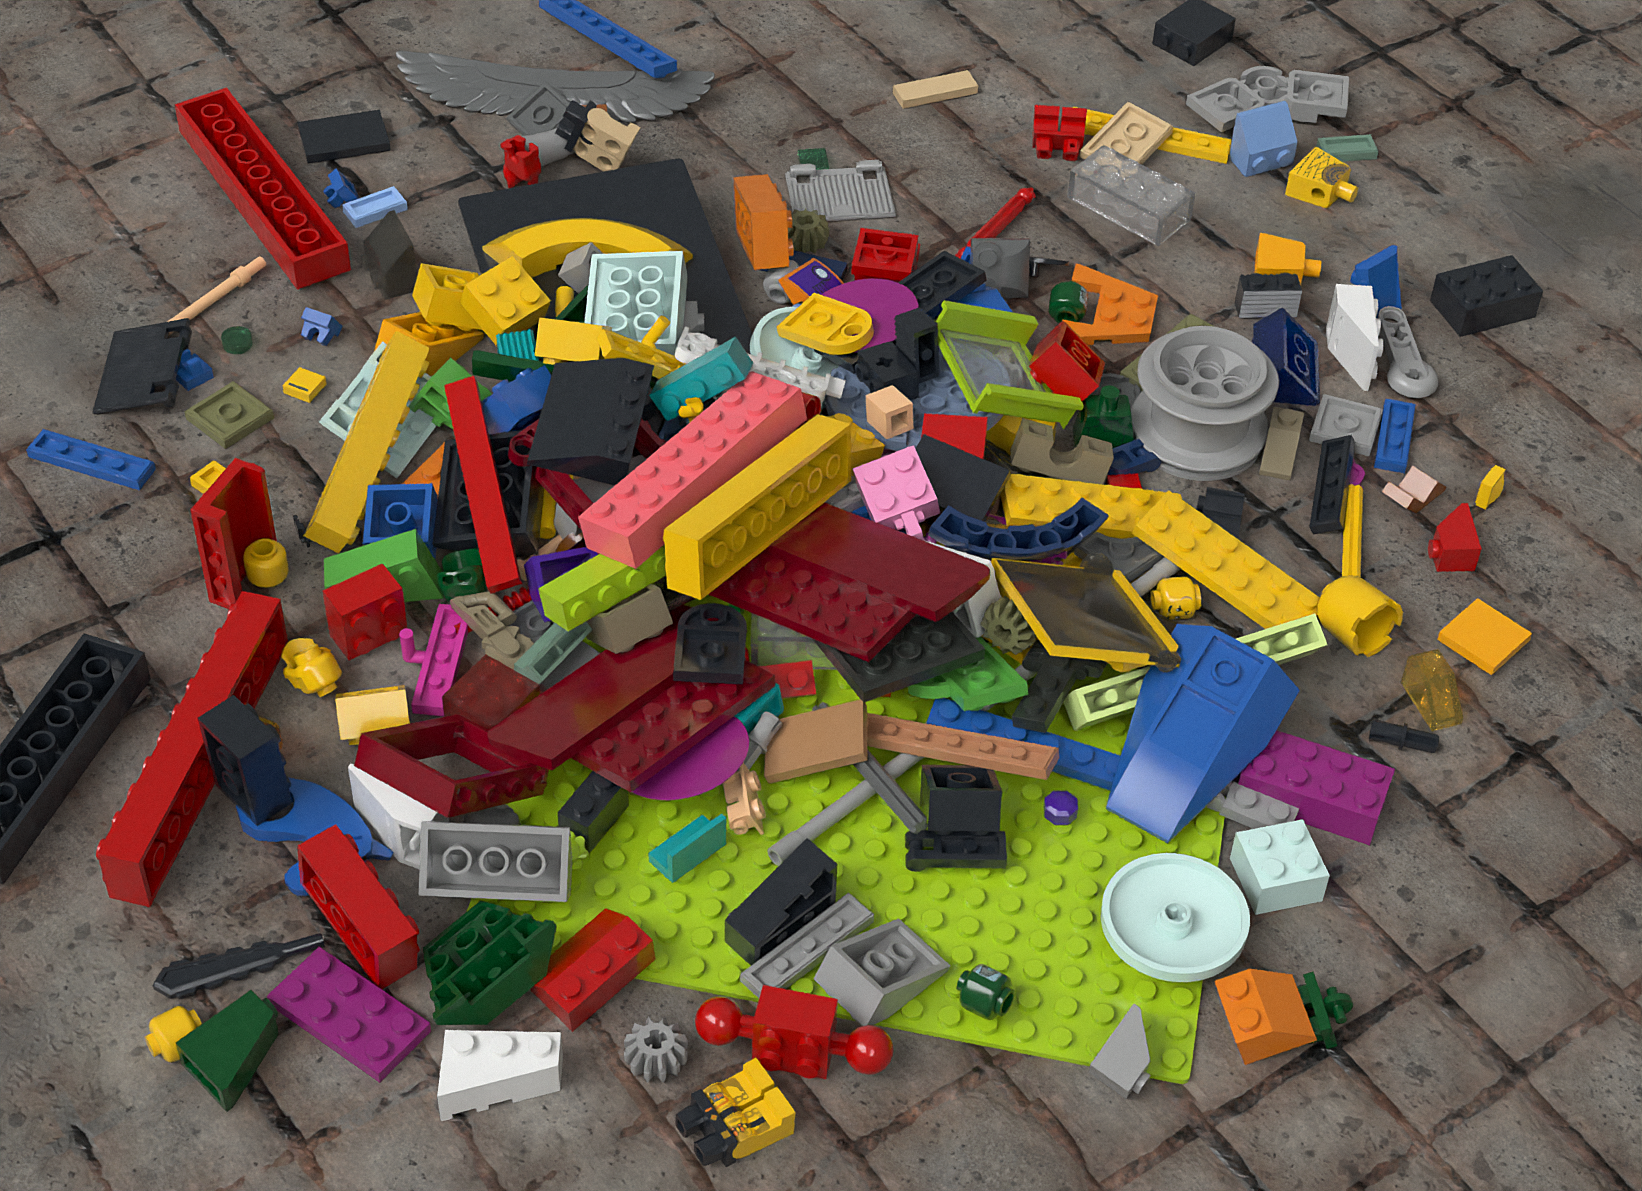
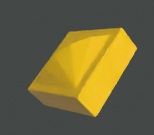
[1475,465,1506,510]

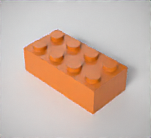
[733,174,794,270]

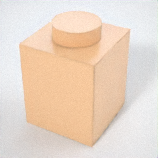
[865,385,914,439]

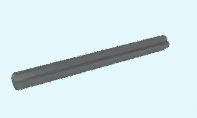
[812,702,928,834]

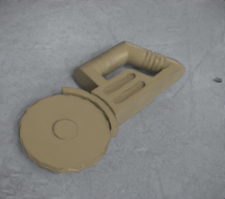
[450,591,534,673]

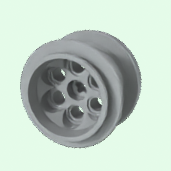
[1131,326,1279,481]

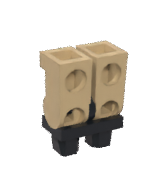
[555,100,640,172]

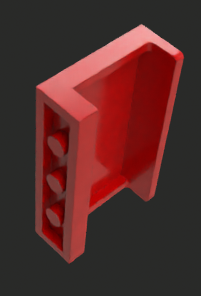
[190,458,277,609]

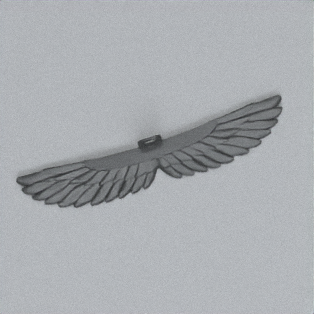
[396,50,715,123]

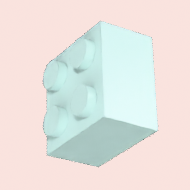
[1230,819,1330,915]

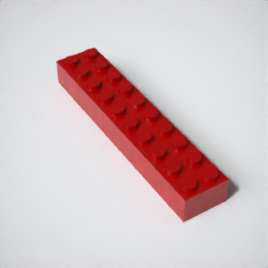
[175,87,351,290]
[96,591,288,907]

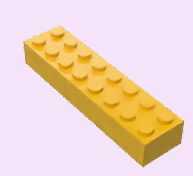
[663,414,852,600]

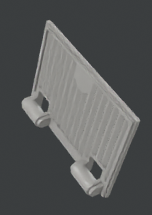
[785,160,896,221]

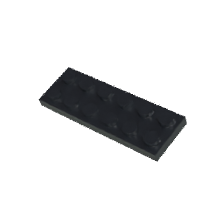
[814,250,987,374]

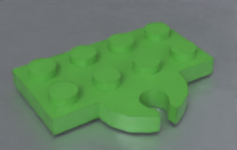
[908,636,1028,711]

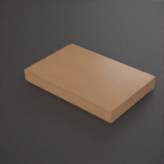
[764,699,868,784]

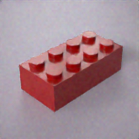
[297,824,420,989]

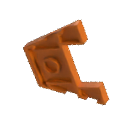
[1062,263,1158,345]

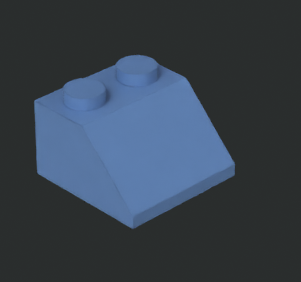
[1229,101,1297,177]

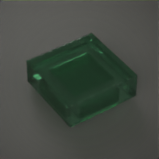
[798,148,829,170]

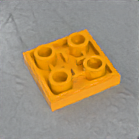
[1437,598,1532,675]

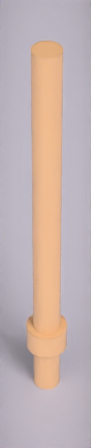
[167,256,266,336]

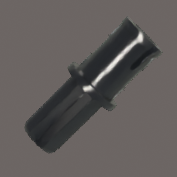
[1368,718,1439,753]

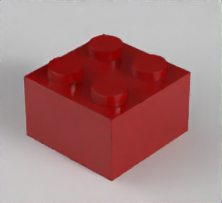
[323,563,407,661]

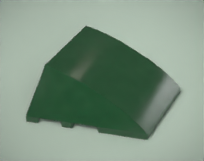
[423,900,557,1025]

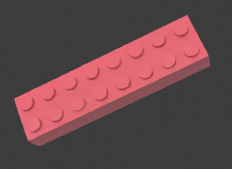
[578,371,807,569]

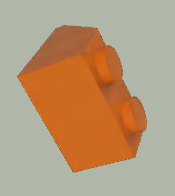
[1214,969,1317,1065]

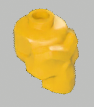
[281,638,342,697]

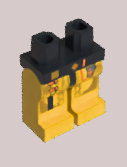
[675,1058,796,1167]

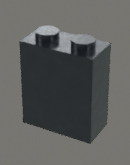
[1152,0,1236,66]

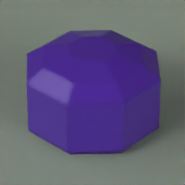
[1043,791,1078,825]

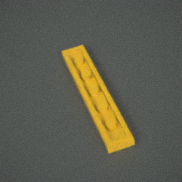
[1073,107,1232,164]

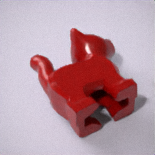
[500,135,542,188]

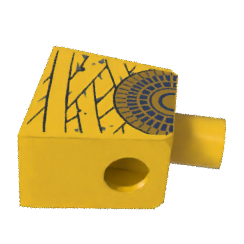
[1285,147,1359,208]

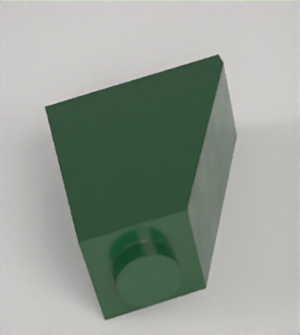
[176,990,279,1112]

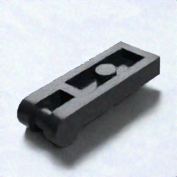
[904,830,1007,872]

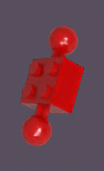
[695,985,894,1079]

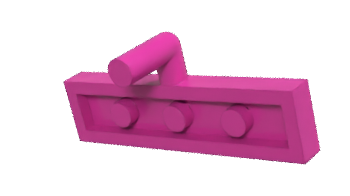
[399,604,468,717]

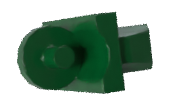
[1297,971,1353,1049]

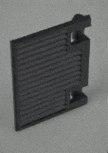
[92,318,192,414]

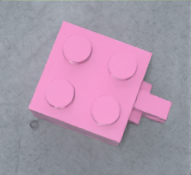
[853,445,940,540]

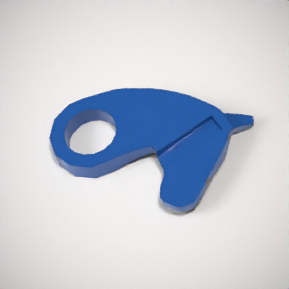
[236,777,394,897]

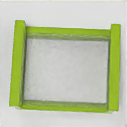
[936,300,1084,430]

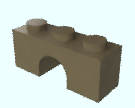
[1010,418,1114,485]

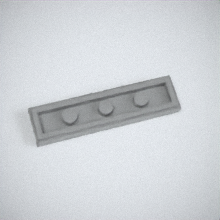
[740,893,874,998]

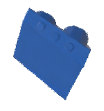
[1350,245,1402,318]

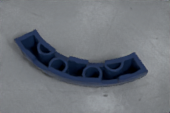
[928,498,1109,561]

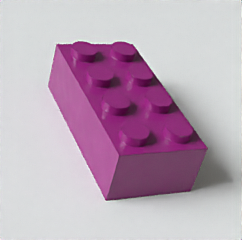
[1238,730,1395,846]

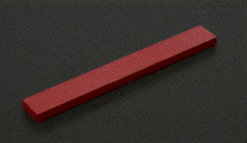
[444,376,522,594]

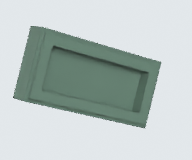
[1316,134,1378,162]

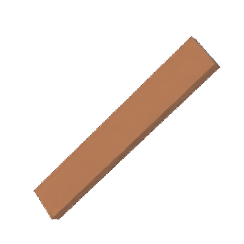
[867,713,1060,780]

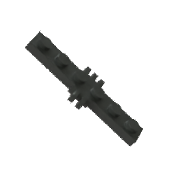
[1012,592,1118,733]

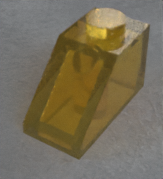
[1401,649,1463,731]

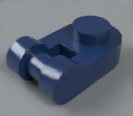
[1108,439,1161,475]

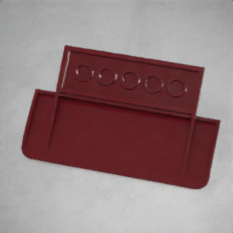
[708,502,990,662]
[487,605,775,793]

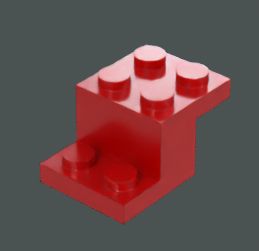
[851,228,921,283]

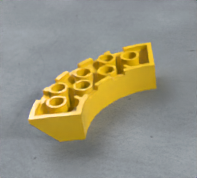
[482,218,693,278]

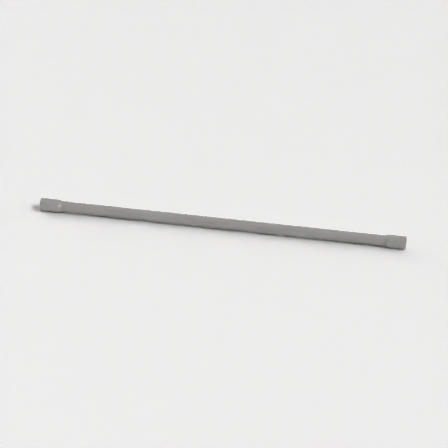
[767,557,1181,866]

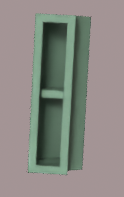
[514,622,593,687]

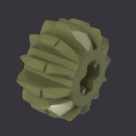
[788,208,830,253]
[980,596,1037,655]

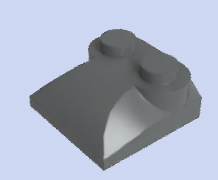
[970,238,1030,298]

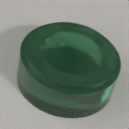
[221,326,253,354]

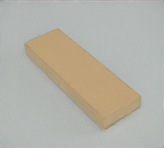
[893,70,978,109]

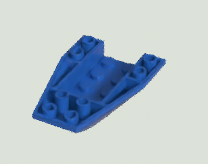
[1105,624,1300,844]

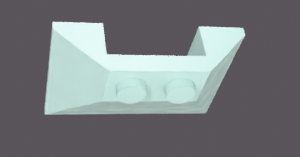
[319,341,437,478]

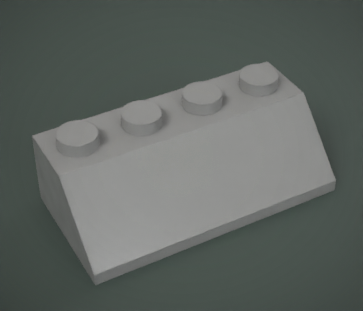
[419,821,572,902]

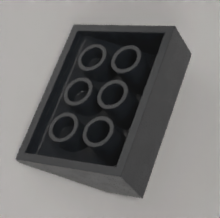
[527,358,654,486]
[432,430,544,557]

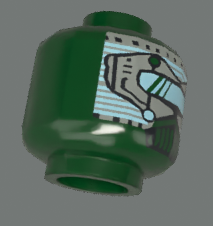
[1048,281,1088,324]
[956,964,1015,1020]

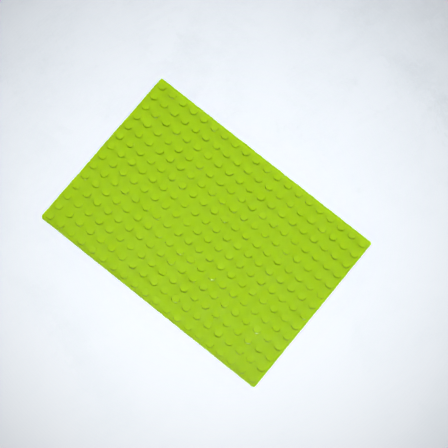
[467,584,1226,1084]

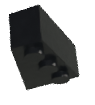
[725,838,838,966]

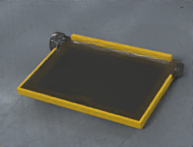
[991,553,1181,672]

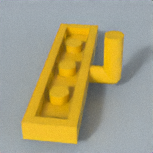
[597,315,685,380]

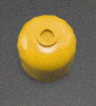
[1317,575,1403,657]

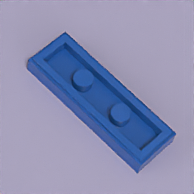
[1374,399,1416,474]

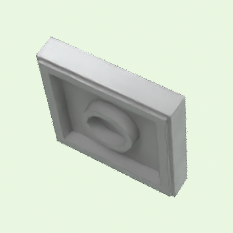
[1309,394,1383,456]

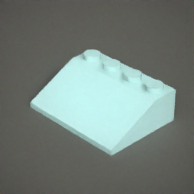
[584,251,687,356]

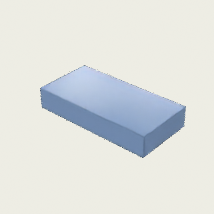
[342,186,408,228]

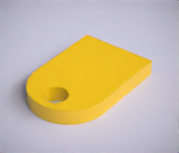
[776,293,874,355]

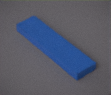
[26,429,156,490]

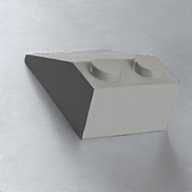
[814,918,950,1026]

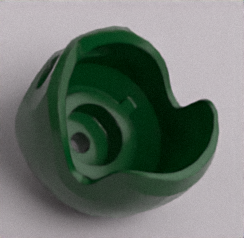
[437,548,488,603]

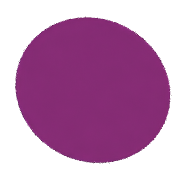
[821,279,918,353]
[632,716,749,800]

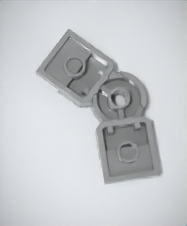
[1186,66,1349,132]

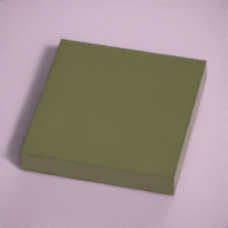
[184,381,274,449]

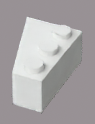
[437,1030,563,1121]

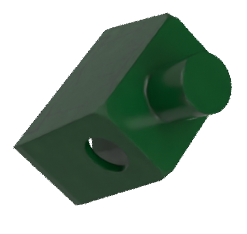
[1072,385,1134,449]

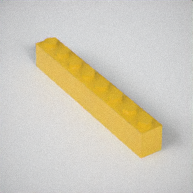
[304,331,430,554]

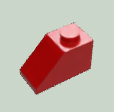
[1428,503,1482,572]

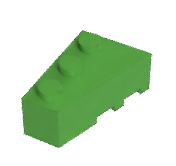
[408,357,492,429]
[324,529,444,602]

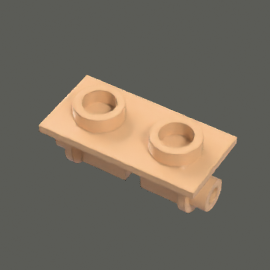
[723,762,766,835]

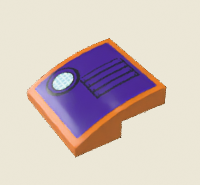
[778,258,844,305]

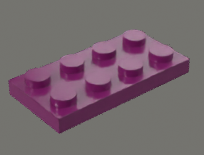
[266,947,431,1083]

